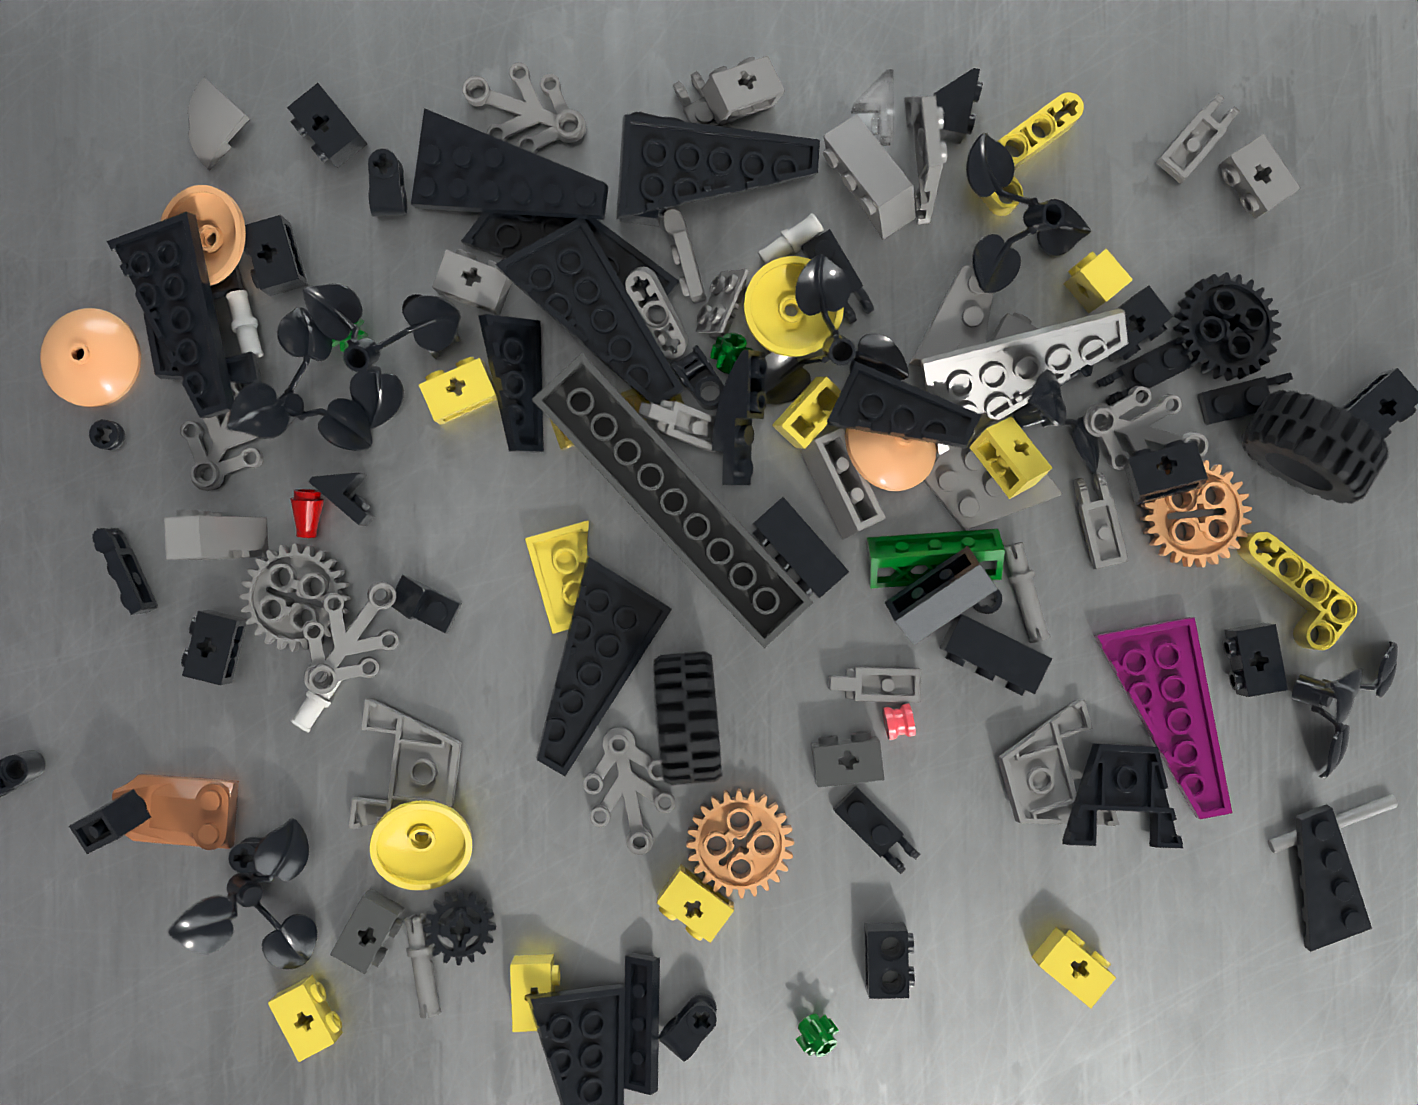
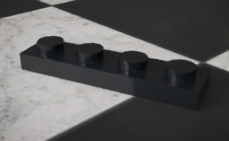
[624,953,660,1095]

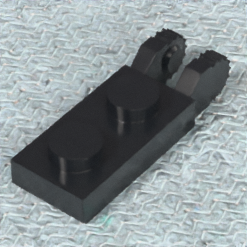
[801,229,874,324]
[1096,337,1193,406]
[1198,372,1293,426]
[92,528,158,615]
[833,786,921,874]

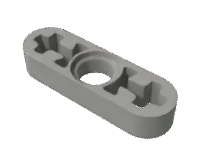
[625,267,688,359]

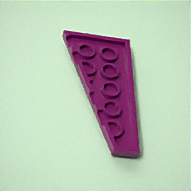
[1094,617,1233,819]

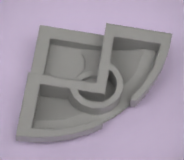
[187,77,249,171]

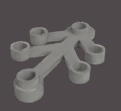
[462,62,586,154]
[180,383,263,491]
[1083,386,1208,471]
[302,582,399,694]
[583,727,675,855]

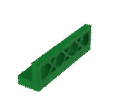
[867,529,1005,589]

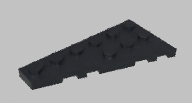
[411,108,609,220]
[616,114,820,219]
[106,212,234,418]
[461,212,679,309]
[495,218,684,406]
[536,555,672,776]
[526,984,625,1105]

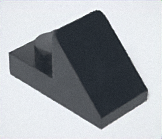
[308,473,375,526]
[391,575,462,633]

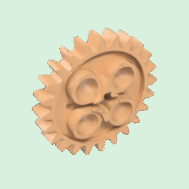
[1140,460,1252,567]
[686,788,794,899]

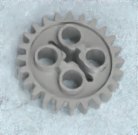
[239,544,351,651]

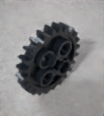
[1173,272,1282,381]

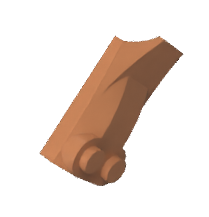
[112,774,239,850]

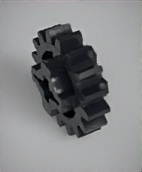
[423,889,496,965]

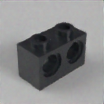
[864,923,915,999]

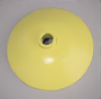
[744,256,844,357]
[370,800,472,890]

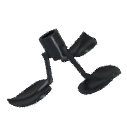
[966,133,1091,293]
[765,254,909,405]
[303,283,461,429]
[227,307,372,451]
[1013,364,1100,474]
[1292,641,1398,779]
[167,818,318,969]

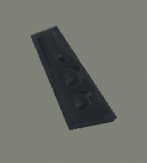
[478,314,544,453]
[827,362,981,449]
[1295,804,1372,952]

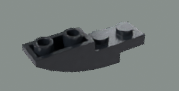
[712,350,768,485]

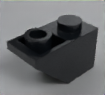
[933,68,983,144]

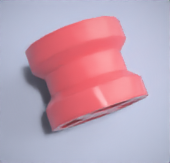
[882,703,916,740]

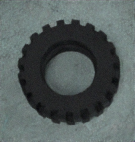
[1242,390,1389,504]
[653,651,722,785]

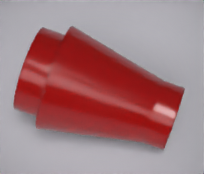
[290,489,324,538]

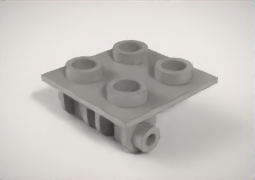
[695,269,749,340]

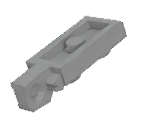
[639,400,719,453]
[828,667,922,703]

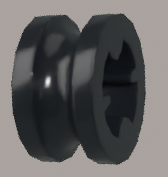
[89,419,125,450]
[972,589,1003,614]

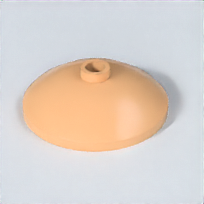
[160,185,246,286]
[40,308,141,407]
[845,428,937,491]

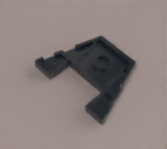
[143,264,262,384]
[1062,743,1183,849]

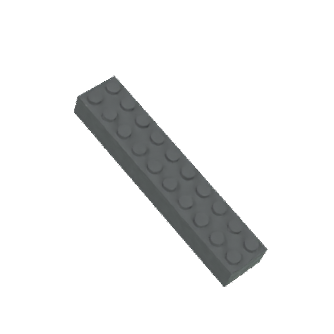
[532,353,814,648]

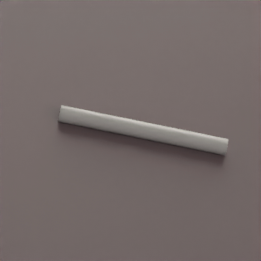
[1268,794,1398,853]

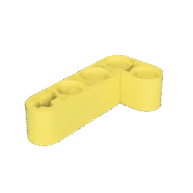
[980,92,1084,216]
[1237,532,1357,650]

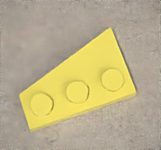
[525,520,589,634]

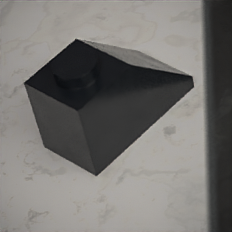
[69,789,151,854]

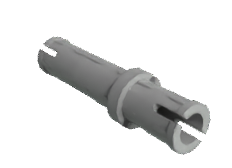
[1004,542,1050,643]
[404,914,441,1018]

